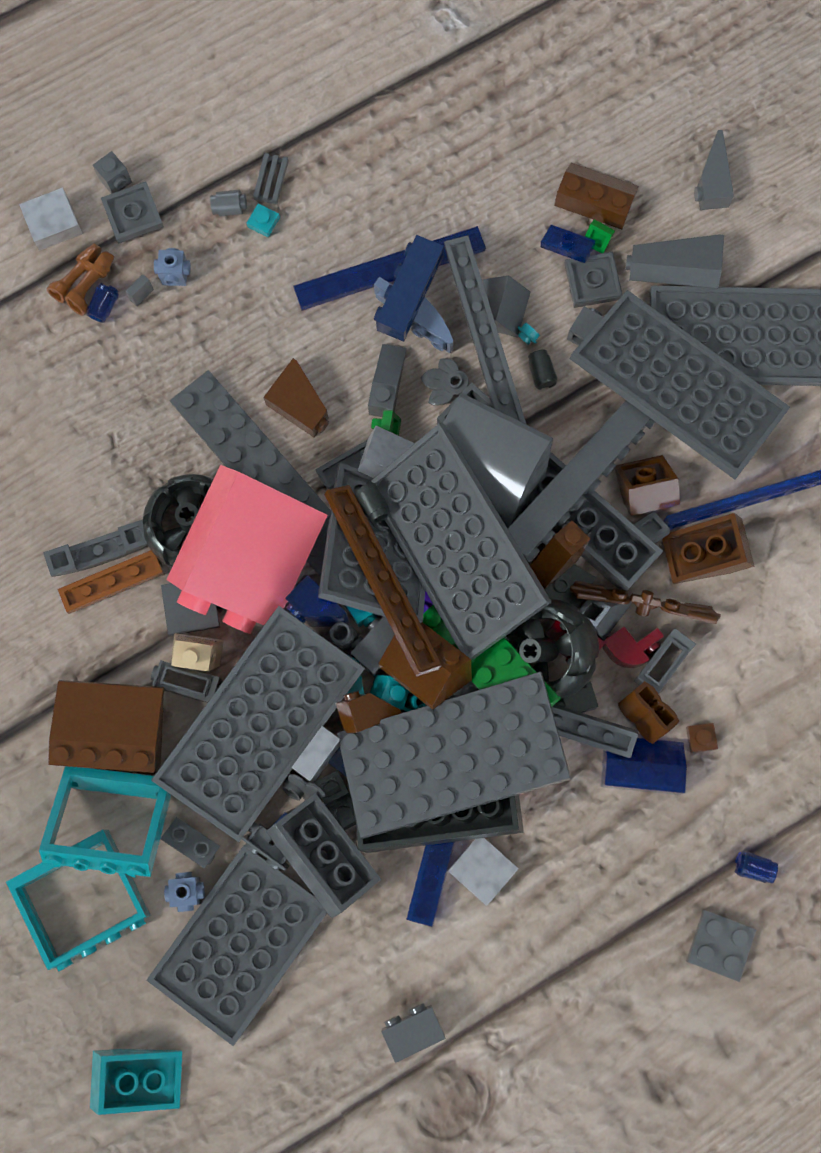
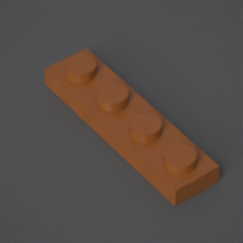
[58,550,164,614]

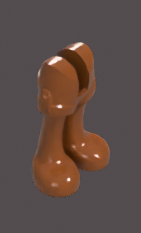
[46,243,114,316]

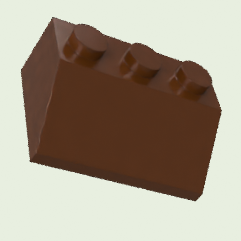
[554,162,639,230]
[379,622,472,710]

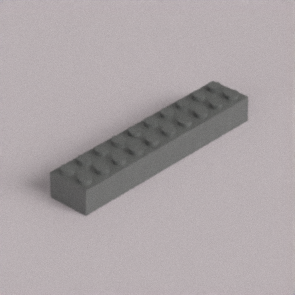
[437,383,663,592]

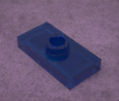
[540,225,596,263]

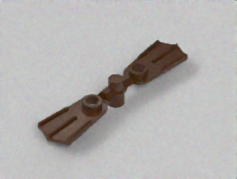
[569,580,721,624]

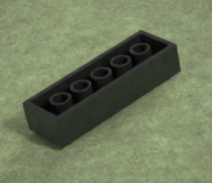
[355,794,524,853]

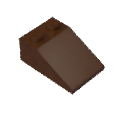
[662,513,755,584]

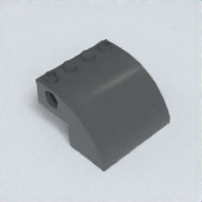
[443,393,553,529]

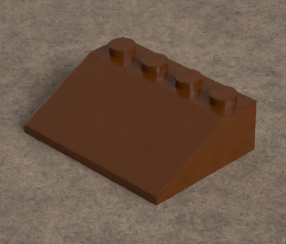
[48,680,164,773]

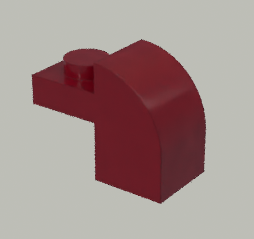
[602,627,664,668]

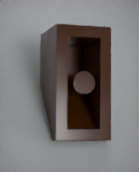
[336,690,402,733]

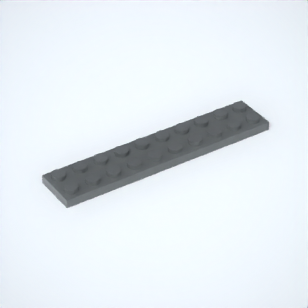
[170,370,331,577]

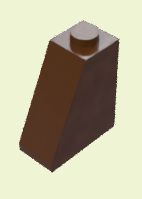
[263,358,329,437]
[530,521,590,590]

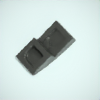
[314,770,356,831]

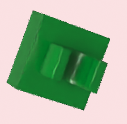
[582,219,615,253]
[371,410,402,436]

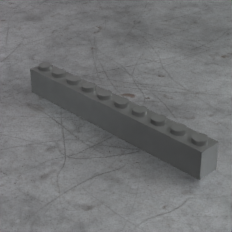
[508,401,656,562]

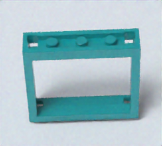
[39,766,171,878]
[6,829,151,972]

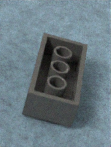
[266,793,381,918]

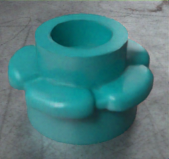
[518,323,540,345]

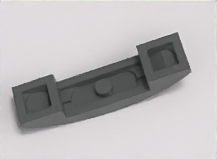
[43,520,148,577]

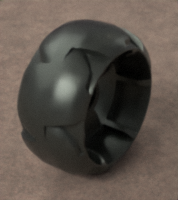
[142,474,213,568]
[505,599,599,698]

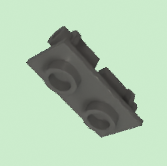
[161,817,220,869]
[241,822,290,870]

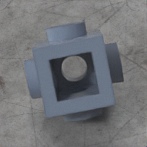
[154,248,191,286]
[164,872,205,912]

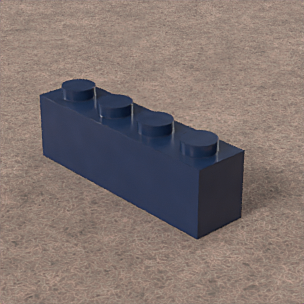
[374,235,444,342]

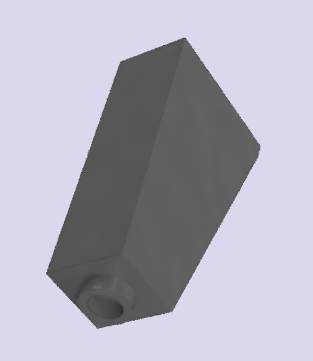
[625,234,724,288]

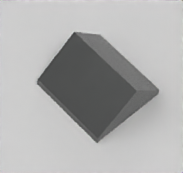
[483,275,531,338]

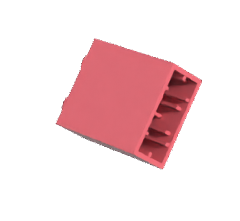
[166,465,328,634]

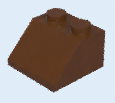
[615,455,680,516]

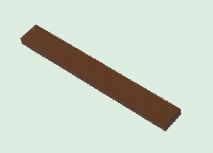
[324,485,442,677]

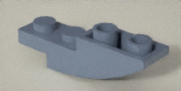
[374,277,453,353]

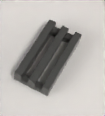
[253,153,289,205]

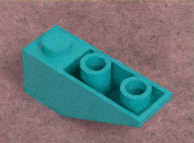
[370,675,427,713]

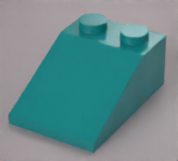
[90,1049,182,1115]

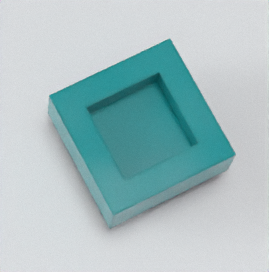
[246,203,280,238]

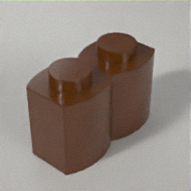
[618,681,680,744]

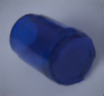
[86,283,119,323]
[734,851,778,884]

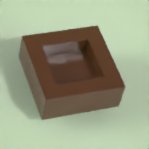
[686,723,718,753]

